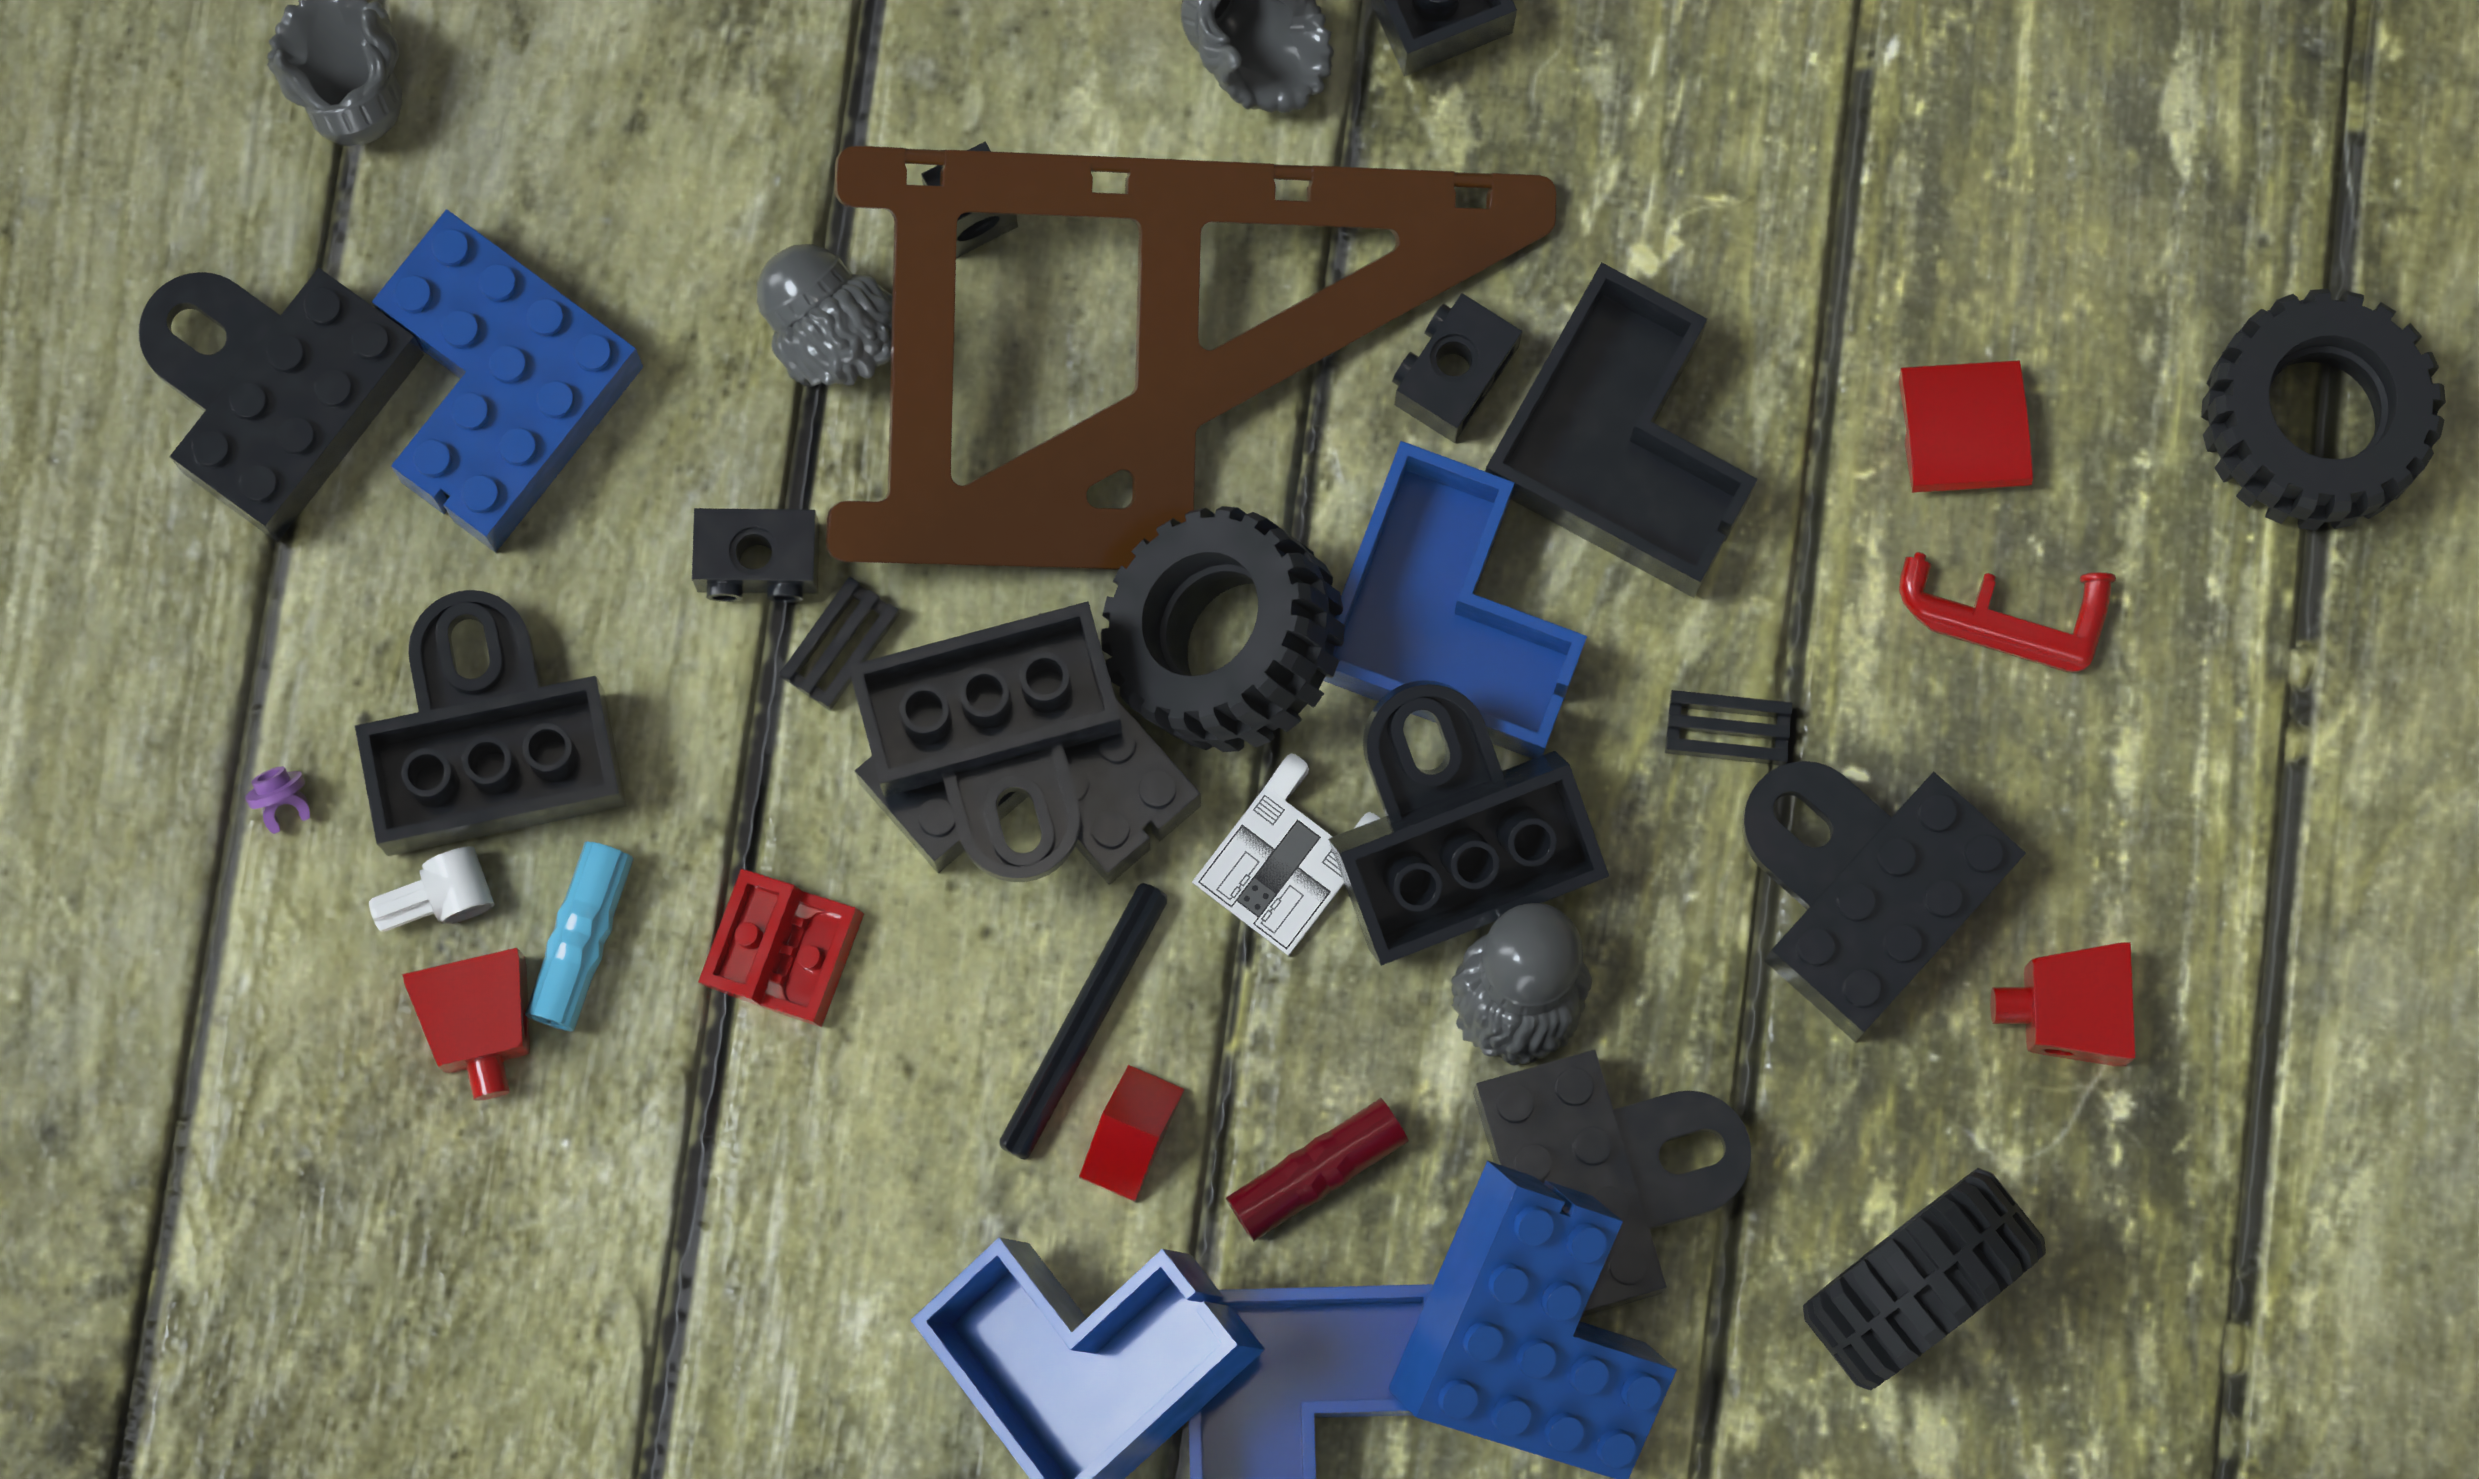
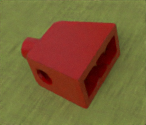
[1990,942,2135,1066]
[402,948,530,1101]

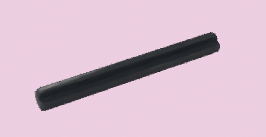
[999,883,1167,1160]

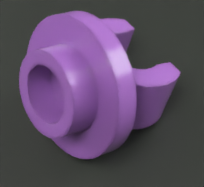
[245,766,310,834]

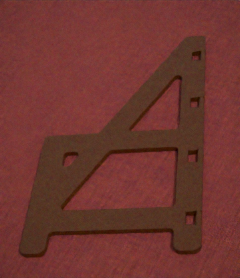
[826,146,1556,569]

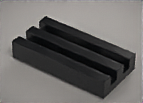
[779,576,900,711]
[1665,690,1792,765]

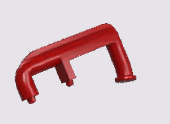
[1899,552,2116,673]

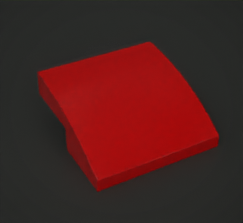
[1899,360,2033,493]
[698,869,864,1027]

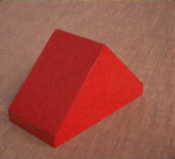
[1079,1065,1184,1202]

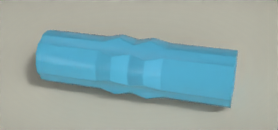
[525,841,634,1032]

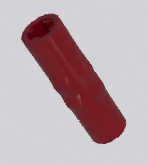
[1226,1098,1409,1242]

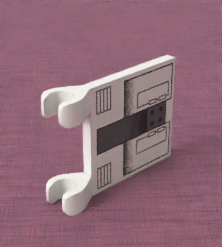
[1192,753,1380,956]

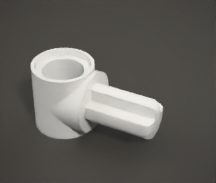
[369,846,495,932]

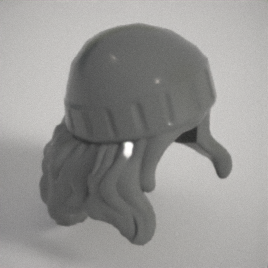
[267,0,402,146]
[1180,0,1334,113]
[757,244,892,387]
[1451,903,1592,1066]

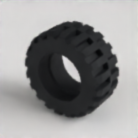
[2201,289,2446,530]
[1101,506,1345,752]
[1803,1168,2046,1390]

